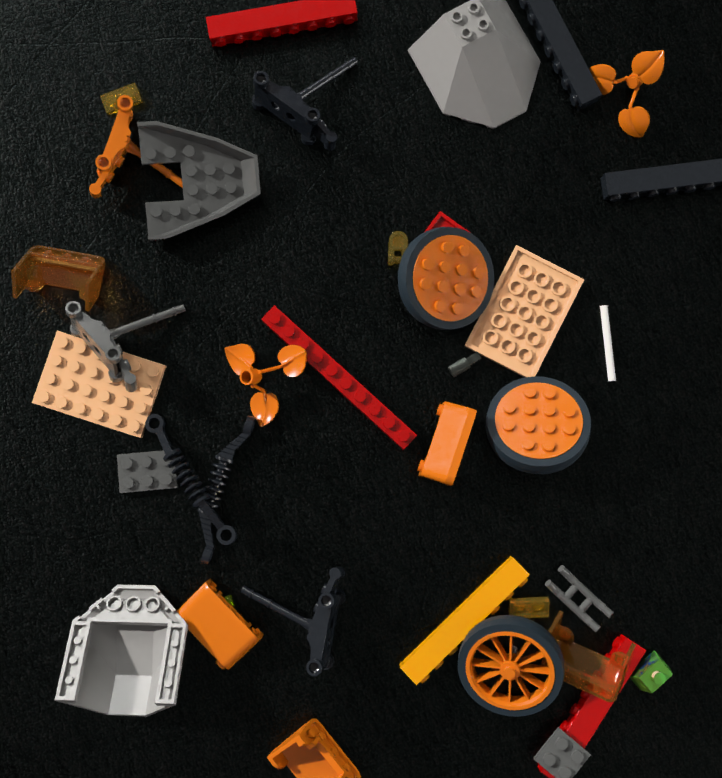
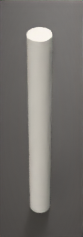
[600,305,616,382]

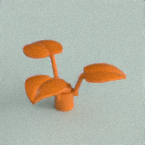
[589,50,665,138]
[224,344,307,427]

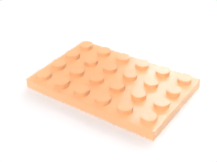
[464,245,584,377]
[32,331,167,438]

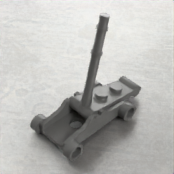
[65,301,186,392]

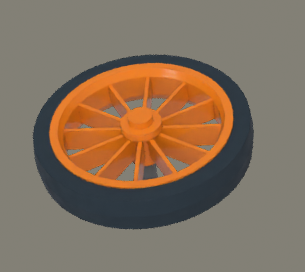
[458,615,565,717]

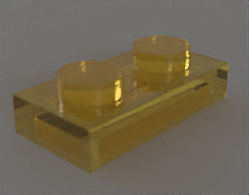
[100,83,143,115]
[509,597,550,618]

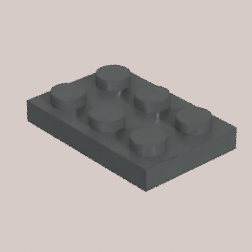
[117,450,179,493]

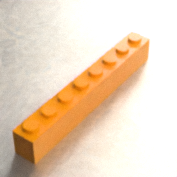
[399,556,530,685]

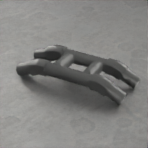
[545,565,614,632]

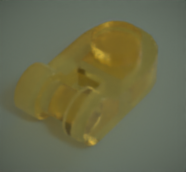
[388,231,408,265]

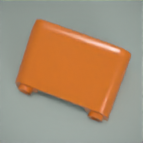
[177,578,264,669]
[267,718,361,778]

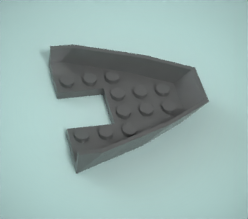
[137,121,261,241]

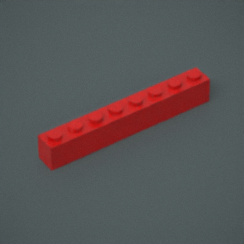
[206,0,357,47]
[537,634,646,778]

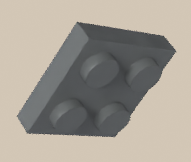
[534,727,591,778]

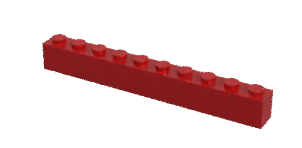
[261,305,417,450]

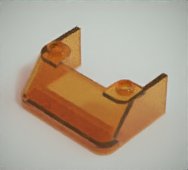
[11,246,105,311]
[541,611,636,702]

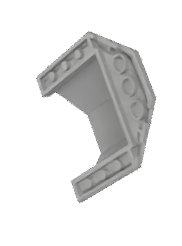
[408,0,541,129]
[55,585,188,717]

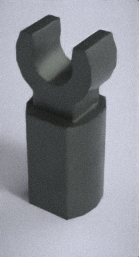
[448,352,481,377]

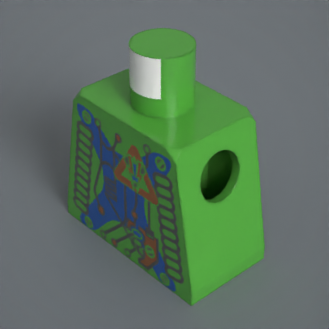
[629,650,673,693]

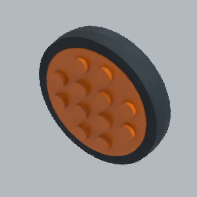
[398,227,494,330]
[486,376,591,474]

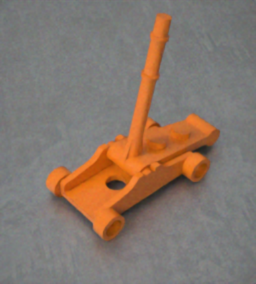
[89,95,183,198]

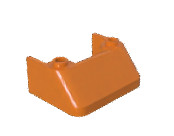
[417,401,477,486]

